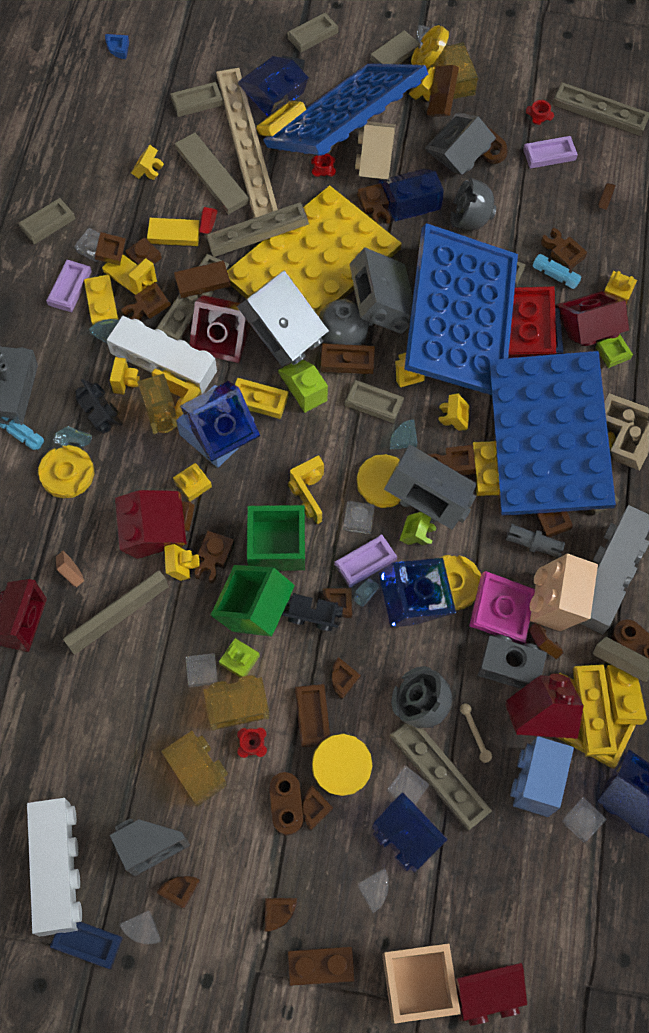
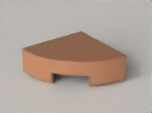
[56,551,84,587]

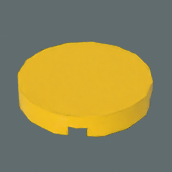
[411,25,449,68]
[38,445,94,499]
[357,454,401,508]
[425,555,481,611]
[312,734,372,796]

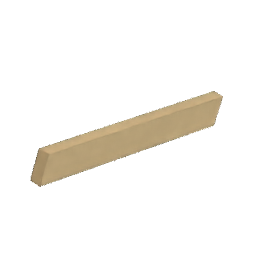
[216,68,278,218]

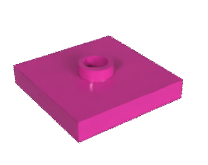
[469,571,535,645]

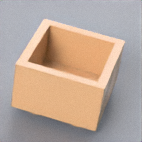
[530,554,598,631]
[382,944,460,1023]

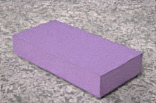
[523,136,578,169]
[46,260,92,312]
[334,535,397,588]

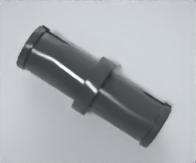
[505,523,565,559]

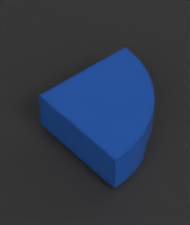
[105,34,129,59]

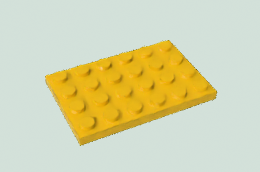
[227,185,402,317]

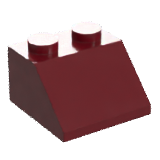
[555,291,629,346]
[189,295,250,363]
[115,490,187,559]
[0,579,47,652]
[505,674,584,739]
[455,963,527,1026]

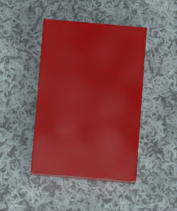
[508,286,556,358]

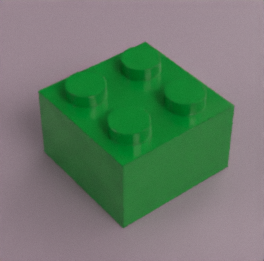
[247,505,305,571]
[211,565,295,637]

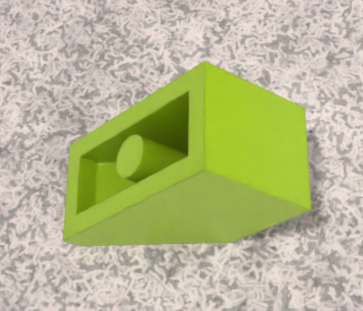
[278,359,328,413]

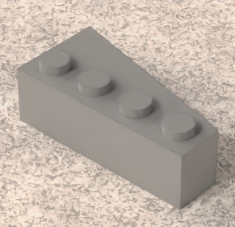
[579,505,649,635]

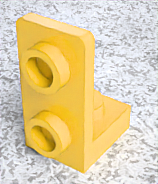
[102,254,157,295]
[152,368,202,419]
[288,455,324,524]

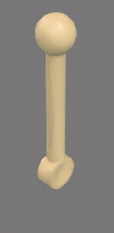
[460,703,492,763]

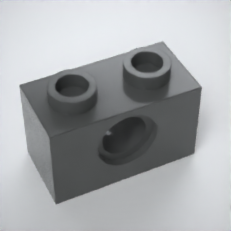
[477,635,547,689]

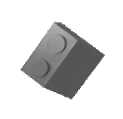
[425,112,496,175]
[110,819,191,876]

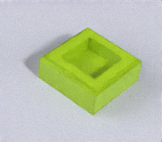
[595,335,633,368]

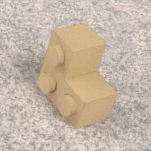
[355,121,396,179]
[604,393,649,471]

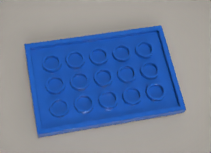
[263,64,429,156]
[404,223,518,395]
[490,351,616,516]

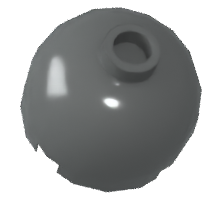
[451,178,496,231]
[319,299,369,345]
[391,666,453,729]

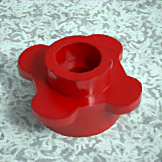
[526,100,554,125]
[311,153,336,177]
[237,727,267,758]

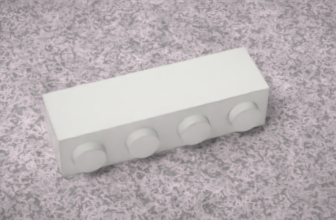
[107,316,217,395]
[27,798,82,937]

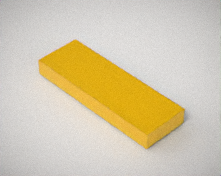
[573,665,617,757]

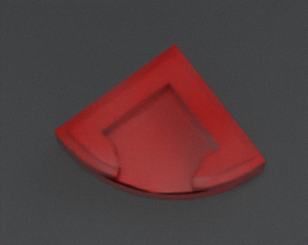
[199,207,217,234]

